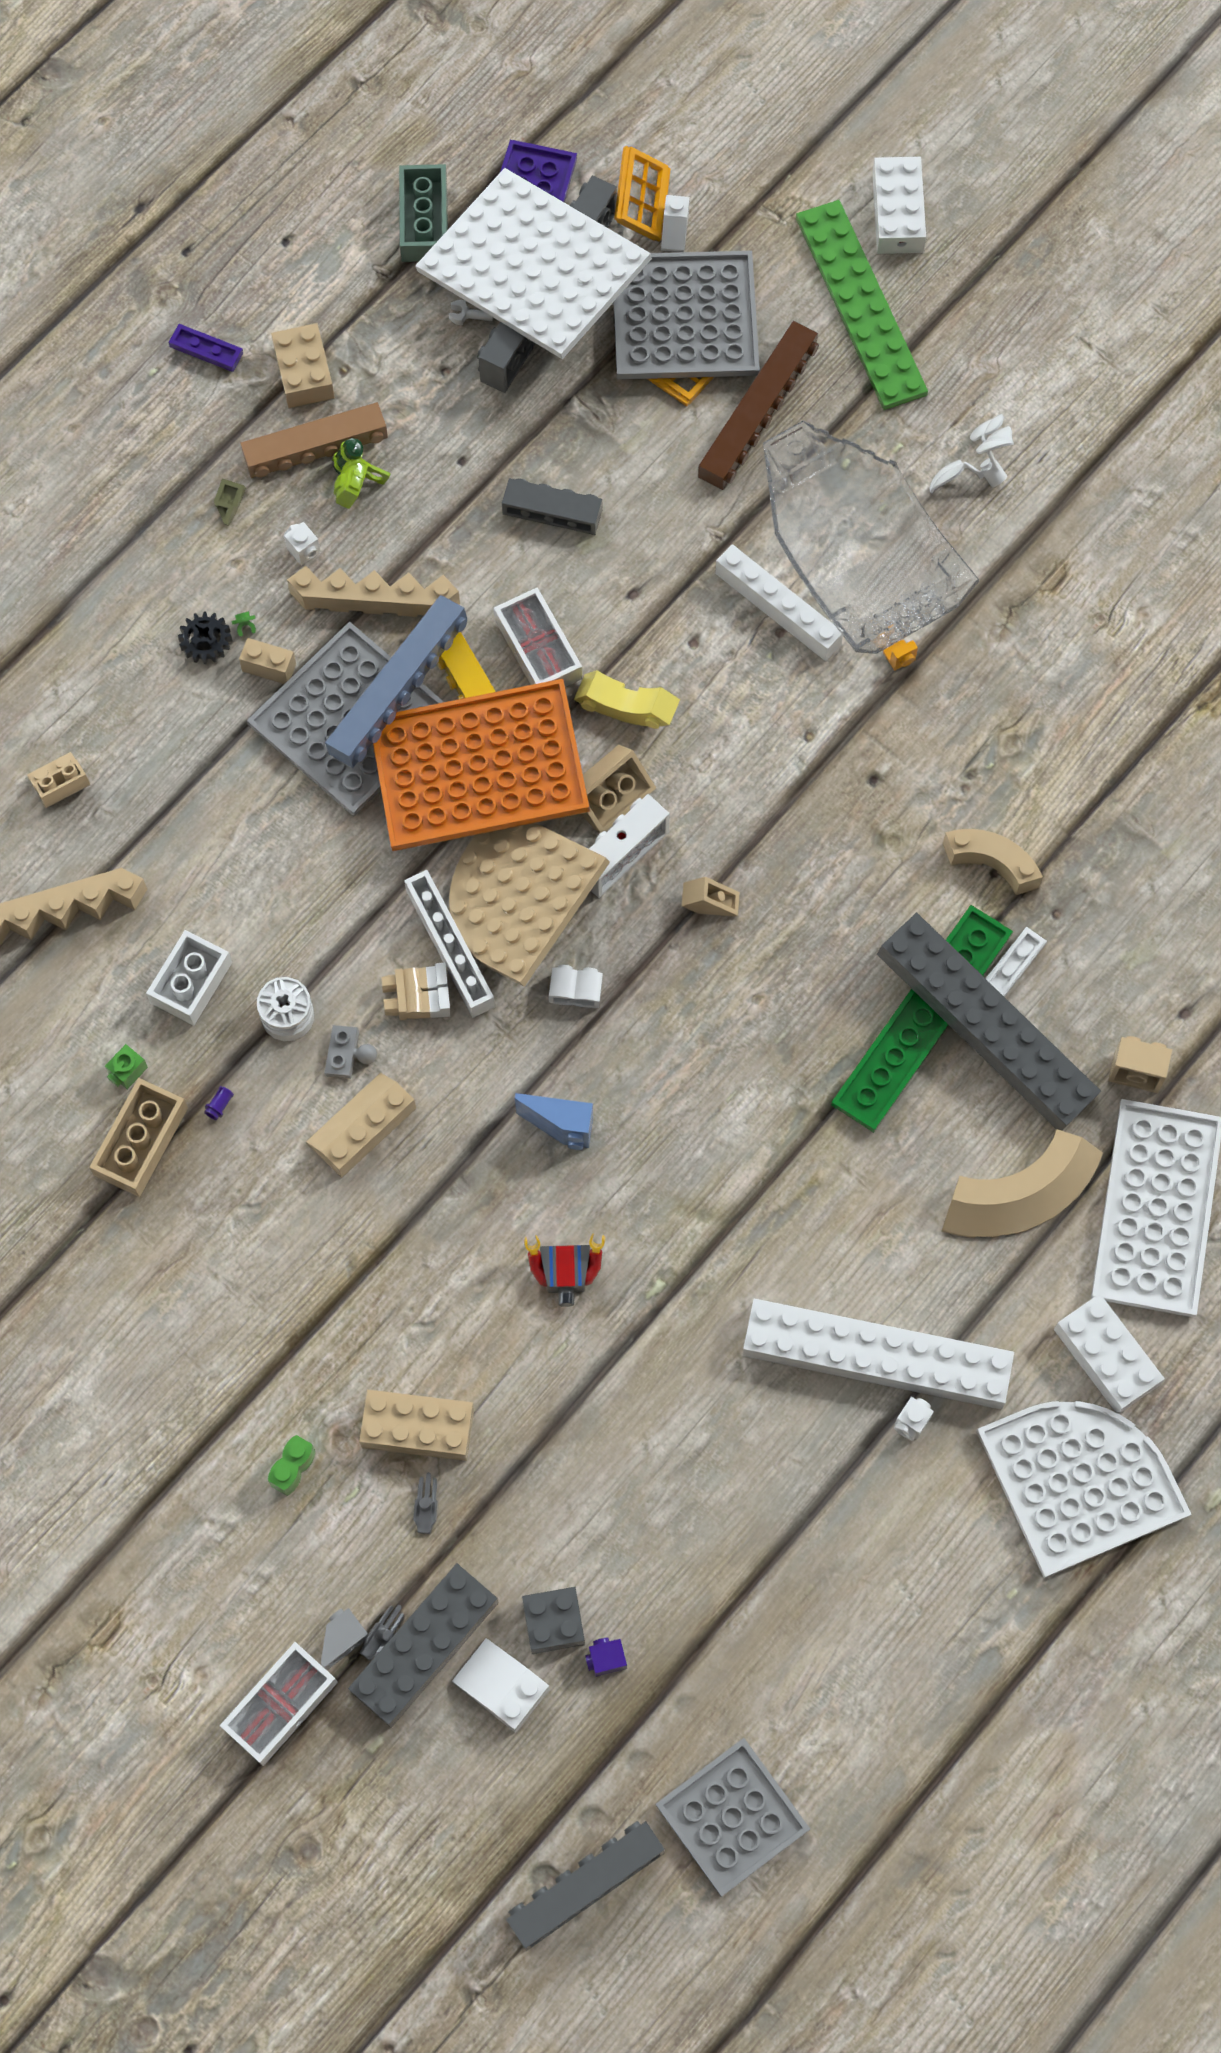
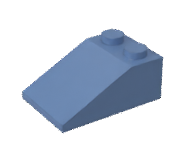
[515,1093,593,1150]

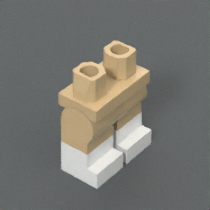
[381,962,450,1020]

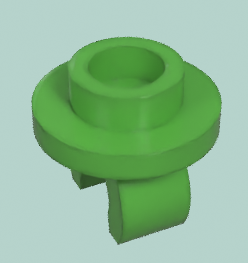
[231,611,256,637]

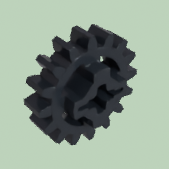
[178,611,232,664]

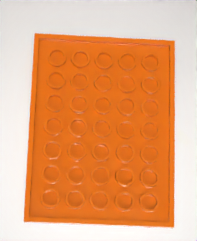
[373,678,590,851]

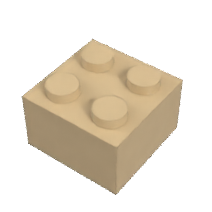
[1108,1036,1173,1093]

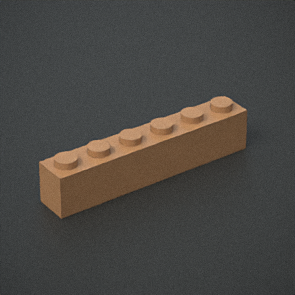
[240,402,388,478]

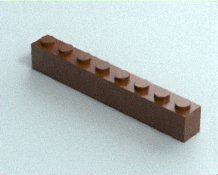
[698,321,819,490]

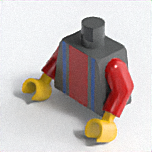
[524,1233,606,1307]

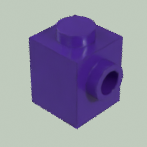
[585,1637,627,1677]

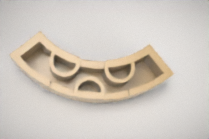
[943,829,1043,895]

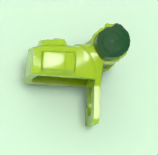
[332,438,391,509]

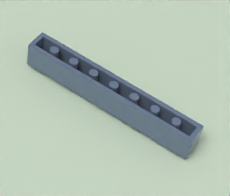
[325,595,468,768]

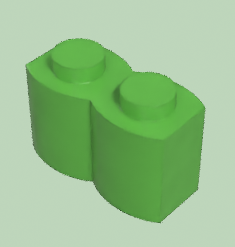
[268,1435,315,1496]

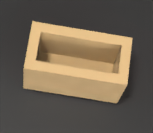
[239,638,296,684]

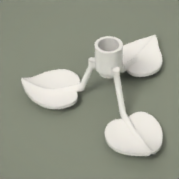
[930,414,1014,494]

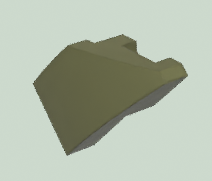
[214,478,246,526]

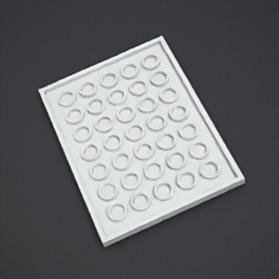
[416,168,652,359]

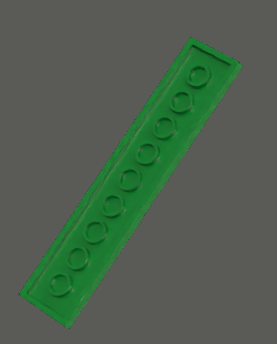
[831,905,1013,1133]

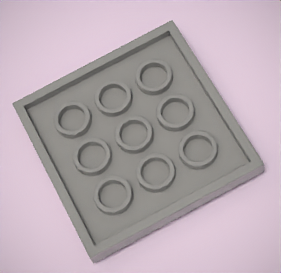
[655,1738,810,1897]

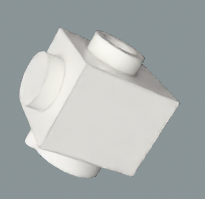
[283,522,320,566]
[894,1397,934,1441]

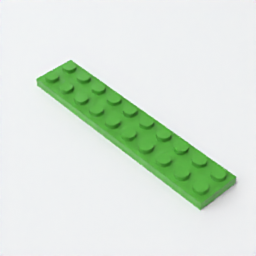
[796,199,928,411]

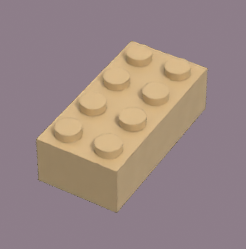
[89,1078,188,1197]
[359,1389,474,1461]

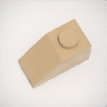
[682,877,740,917]

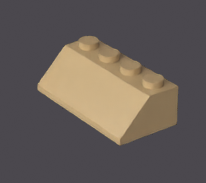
[306,1073,416,1178]

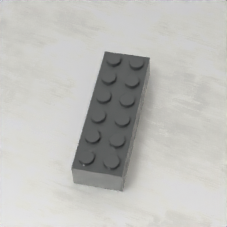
[348,1563,499,1728]
[506,1821,665,1951]

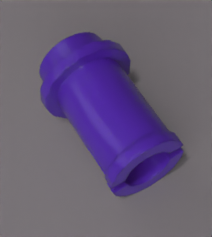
[204,1086,234,1120]

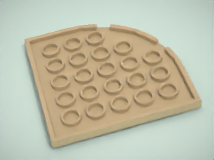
[449,823,610,987]

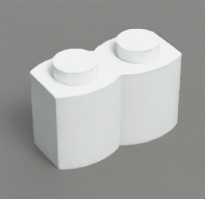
[549,965,603,1008]

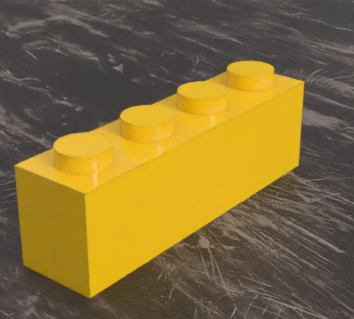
[437,632,496,699]

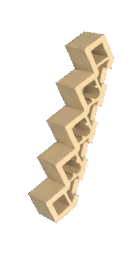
[287,566,460,617]
[0,868,148,946]

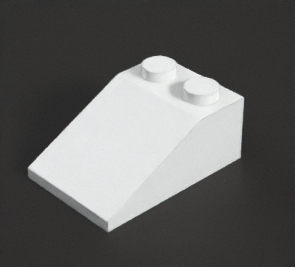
[452,1638,550,1733]

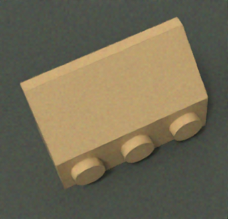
[580,745,656,834]

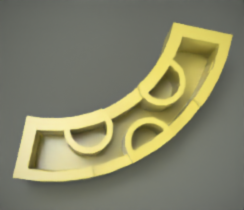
[574,670,680,729]

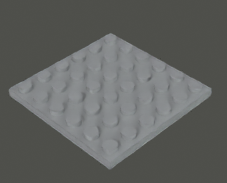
[614,251,760,379]
[247,622,444,816]

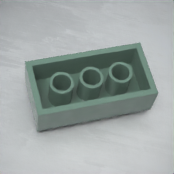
[399,164,448,262]

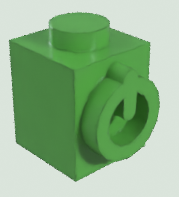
[105,1044,148,1090]

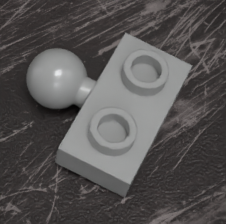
[325,1025,377,1079]

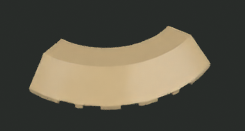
[942,1129,1103,1238]

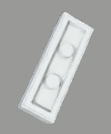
[986,927,1047,997]

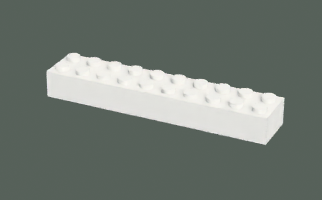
[742,1298,1014,1410]

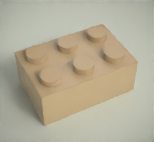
[271,323,335,408]

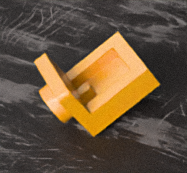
[883,640,918,671]

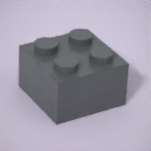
[522,1586,585,1654]

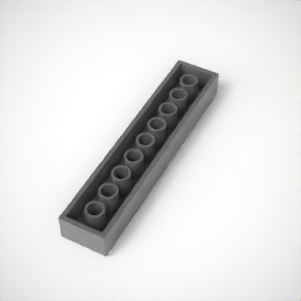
[477,175,617,393]
[877,912,1101,1131]

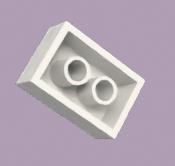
[146,930,232,1026]

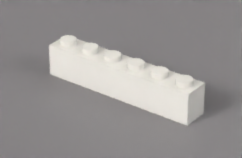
[715,544,843,661]
[404,870,495,1018]

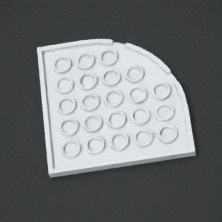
[976,1401,1192,1578]

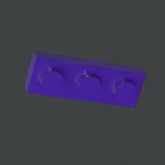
[168,324,243,372]

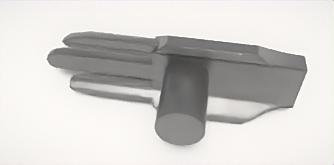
[413,1472,438,1534]
[360,1605,404,1661]

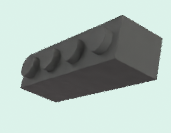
[502,478,603,535]

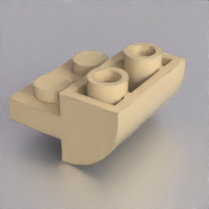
[27,752,90,808]

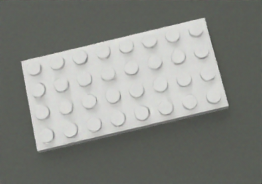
[1091,1099,1221,1318]

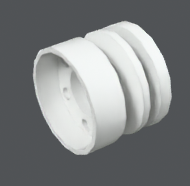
[257,977,314,1041]

